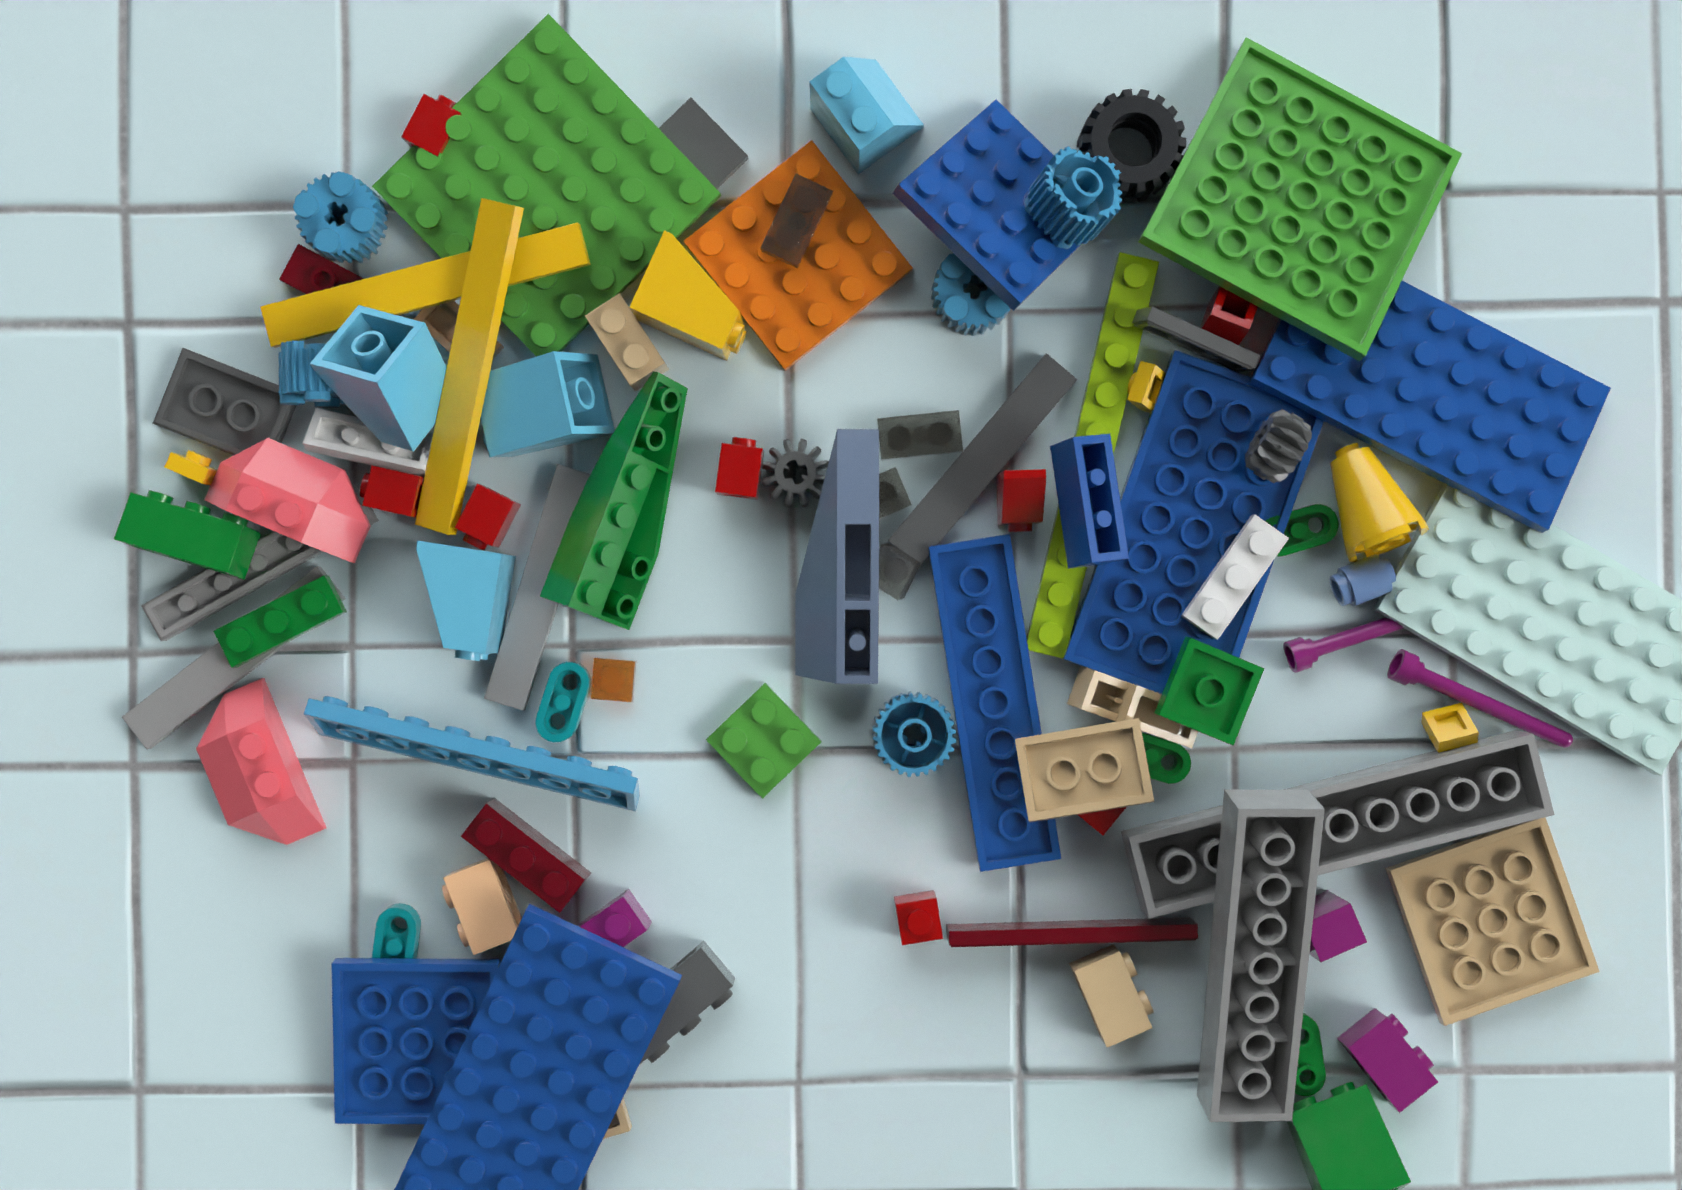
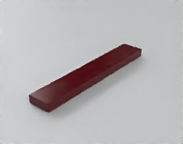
[946,917,1198,947]

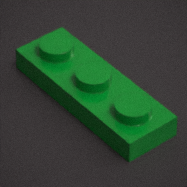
[213,575,347,668]

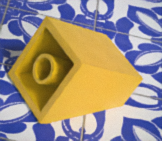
[629,230,747,361]

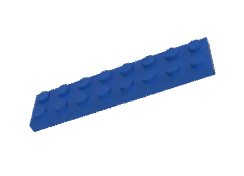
[928,534,1062,872]

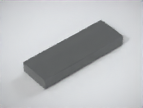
[1132,306,1260,372]

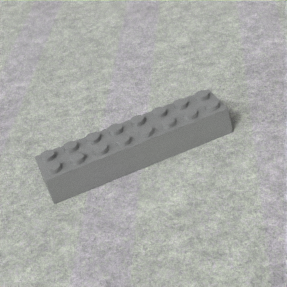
[1197,790,1325,1122]

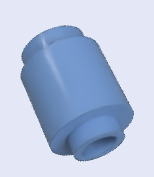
[1329,554,1396,606]

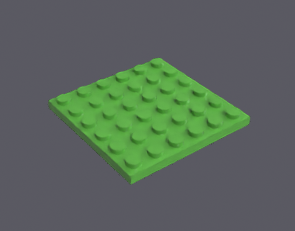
[372,13,721,357]
[1138,37,1462,361]

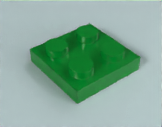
[1154,637,1264,746]

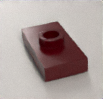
[279,244,364,294]

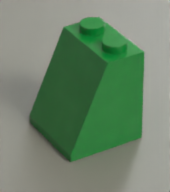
[1287,1082,1411,1190]

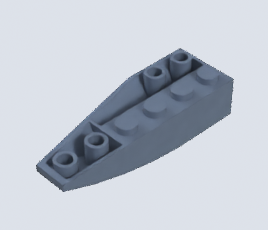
[795,429,879,684]

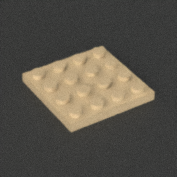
[1385,817,1600,1026]

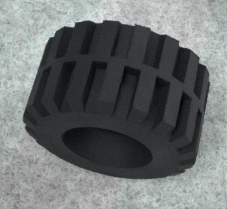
[1076,89,1186,203]

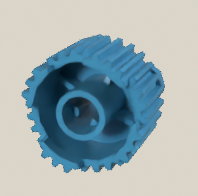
[1025,146,1122,249]
[293,171,388,263]
[931,253,1011,336]
[278,340,346,408]
[872,691,956,777]

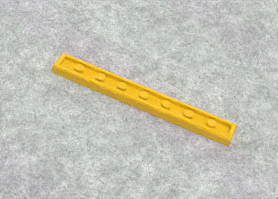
[415,198,524,535]
[260,222,591,348]

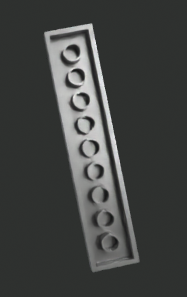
[1121,730,1555,918]

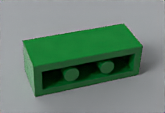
[114,490,261,580]

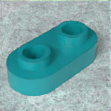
[535,662,591,742]
[372,903,421,959]

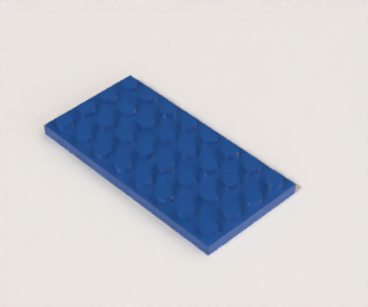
[1249,281,1611,533]
[1062,350,1324,694]
[394,904,682,1190]

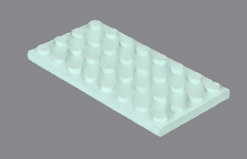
[1373,483,1682,775]

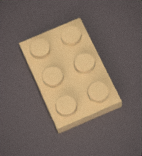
[1015,718,1155,822]

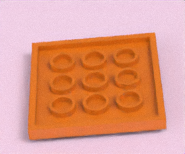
[684,140,913,371]

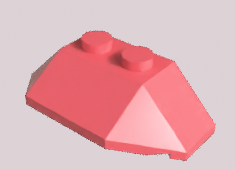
[204,438,371,563]
[196,678,326,845]

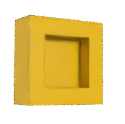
[1127,361,1166,413]
[164,450,217,485]
[1421,702,1479,753]

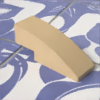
[1067,666,1198,749]

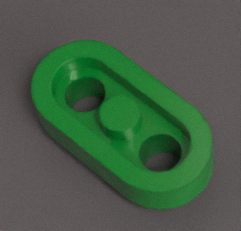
[1265,504,1339,557]
[1142,733,1191,784]
[1295,1013,1326,1096]

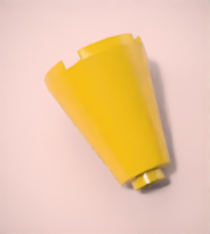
[1330,443,1429,562]

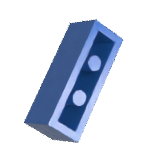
[1050,434,1129,569]

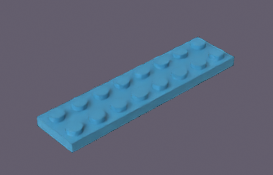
[304,696,640,812]

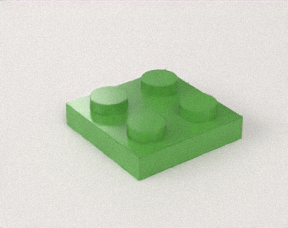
[706,682,822,799]

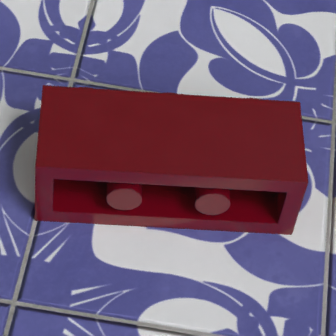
[461,798,591,913]

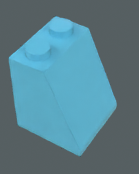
[809,57,924,175]
[310,305,447,452]
[481,351,615,458]
[416,540,516,661]

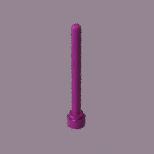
[1283,617,1404,673]
[1387,649,1573,748]

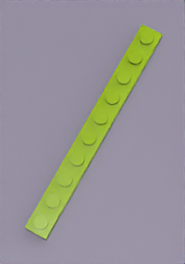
[1026,252,1159,658]

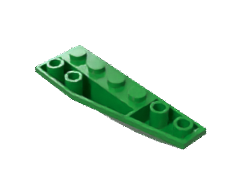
[540,371,688,630]

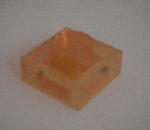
[591,658,637,702]

